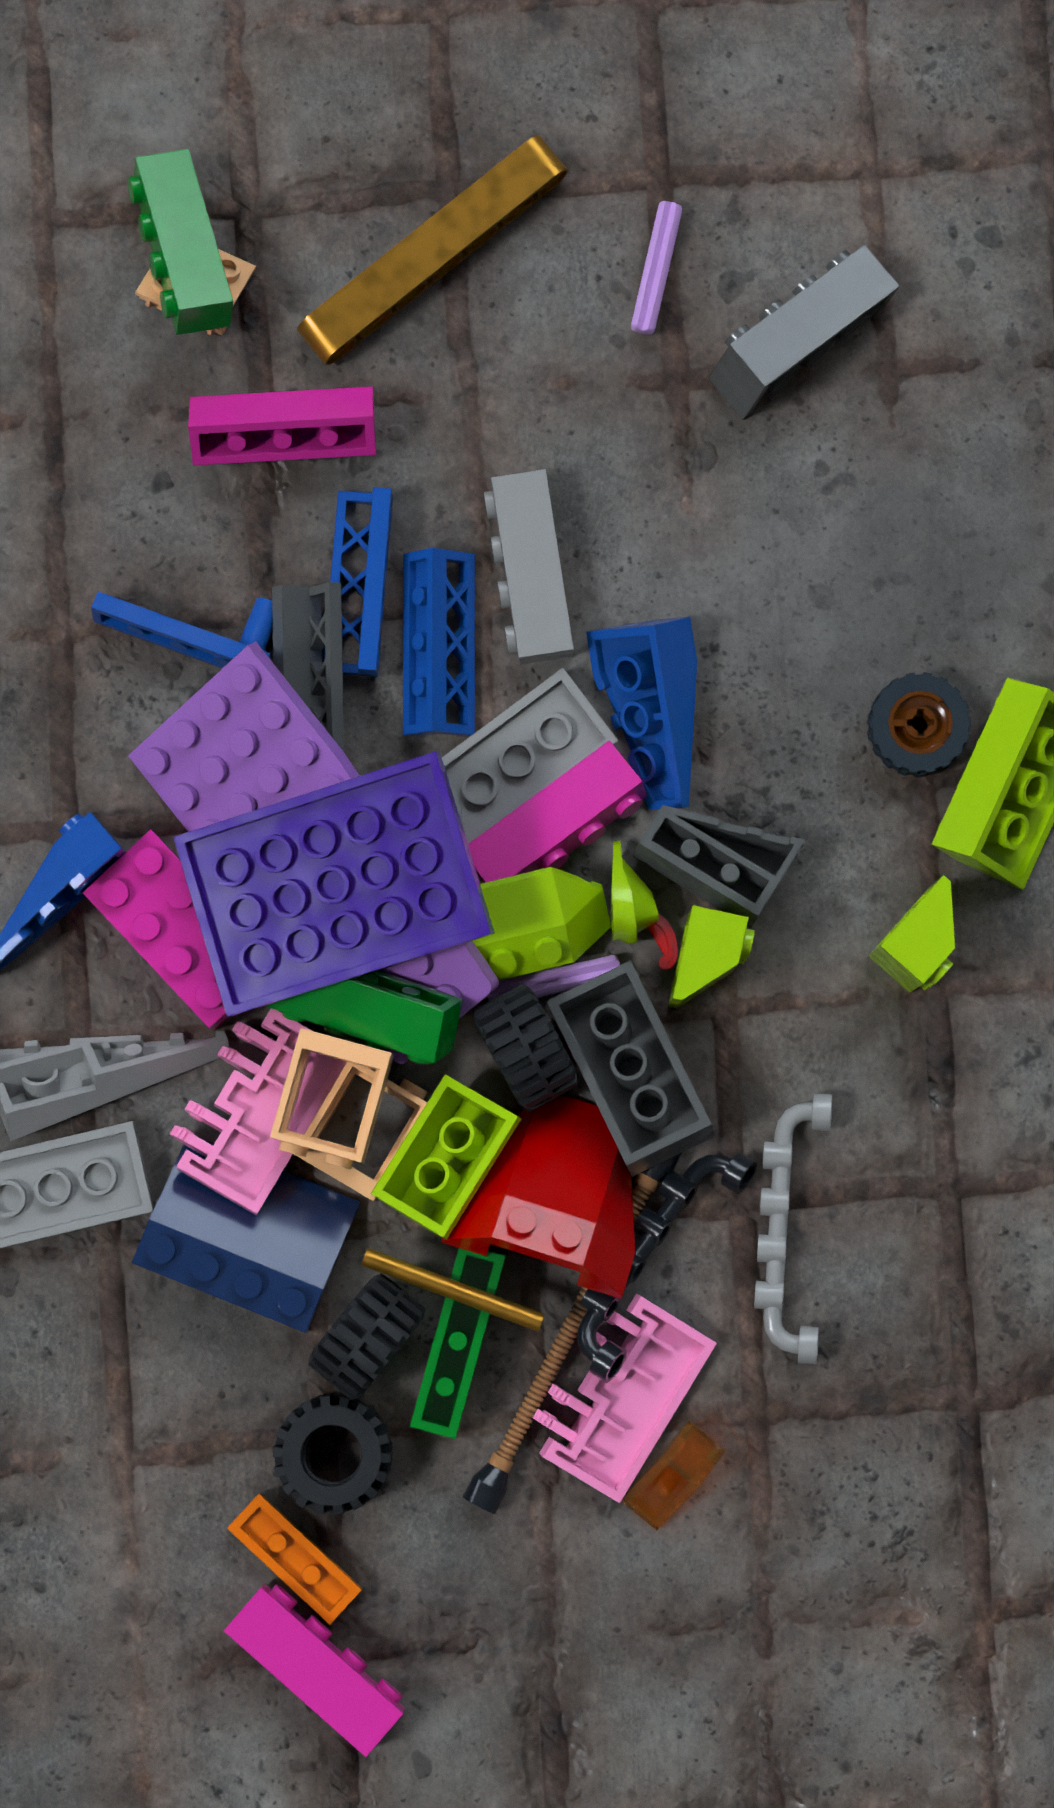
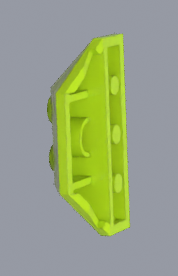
[473,867,611,981]

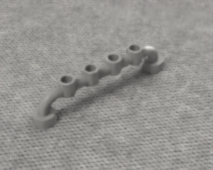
[754,1093,833,1365]

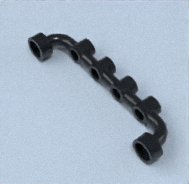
[578,1153,757,1383]

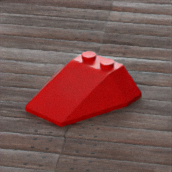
[441,1095,635,1299]

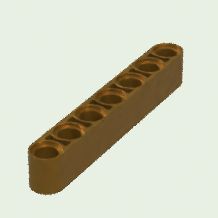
[297,135,569,366]

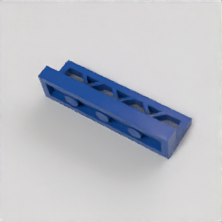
[324,487,393,677]
[403,547,475,737]

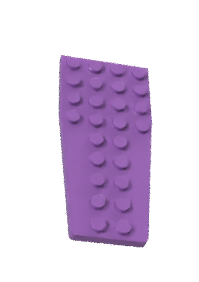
[128,642,498,1064]

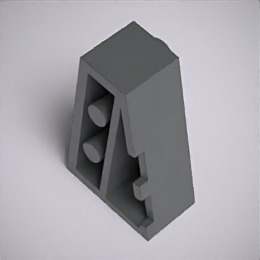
[633,805,805,929]

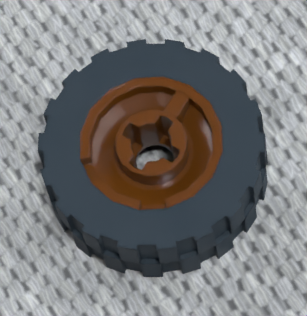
[867,672,971,777]

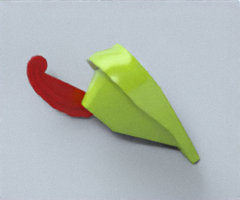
[610,841,678,971]

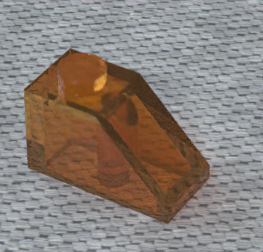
[622,1421,725,1531]

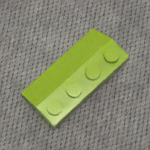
[932,678,1054,890]

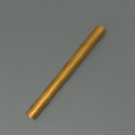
[361,1248,545,1332]

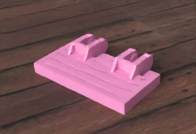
[170,1008,347,1216]
[533,1293,717,1503]

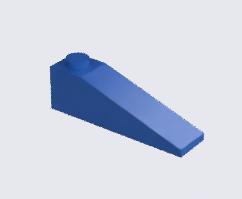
[586,617,697,810]
[0,812,126,971]

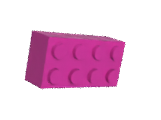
[83,829,229,1031]

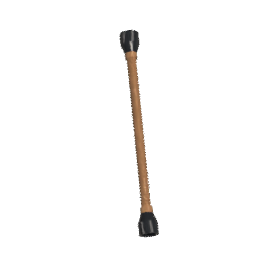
[462,1152,683,1514]

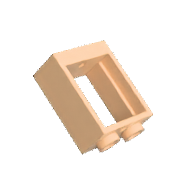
[270,1028,394,1170]
[294,1062,428,1201]

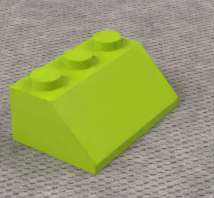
[868,875,955,993]
[668,905,755,1008]
[371,1074,521,1240]

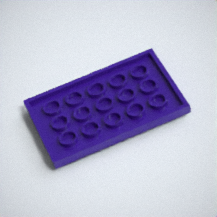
[173,751,495,1017]

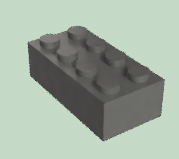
[547,960,716,1177]

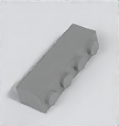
[484,469,574,665]

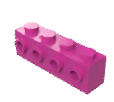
[188,386,376,466]
[468,740,647,883]
[224,1583,405,1757]

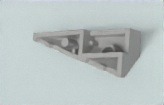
[0,1031,229,1141]

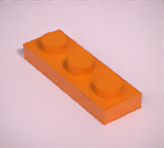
[227,1493,362,1625]

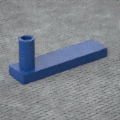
[91,591,273,668]

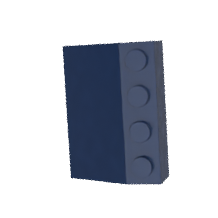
[132,1136,361,1333]

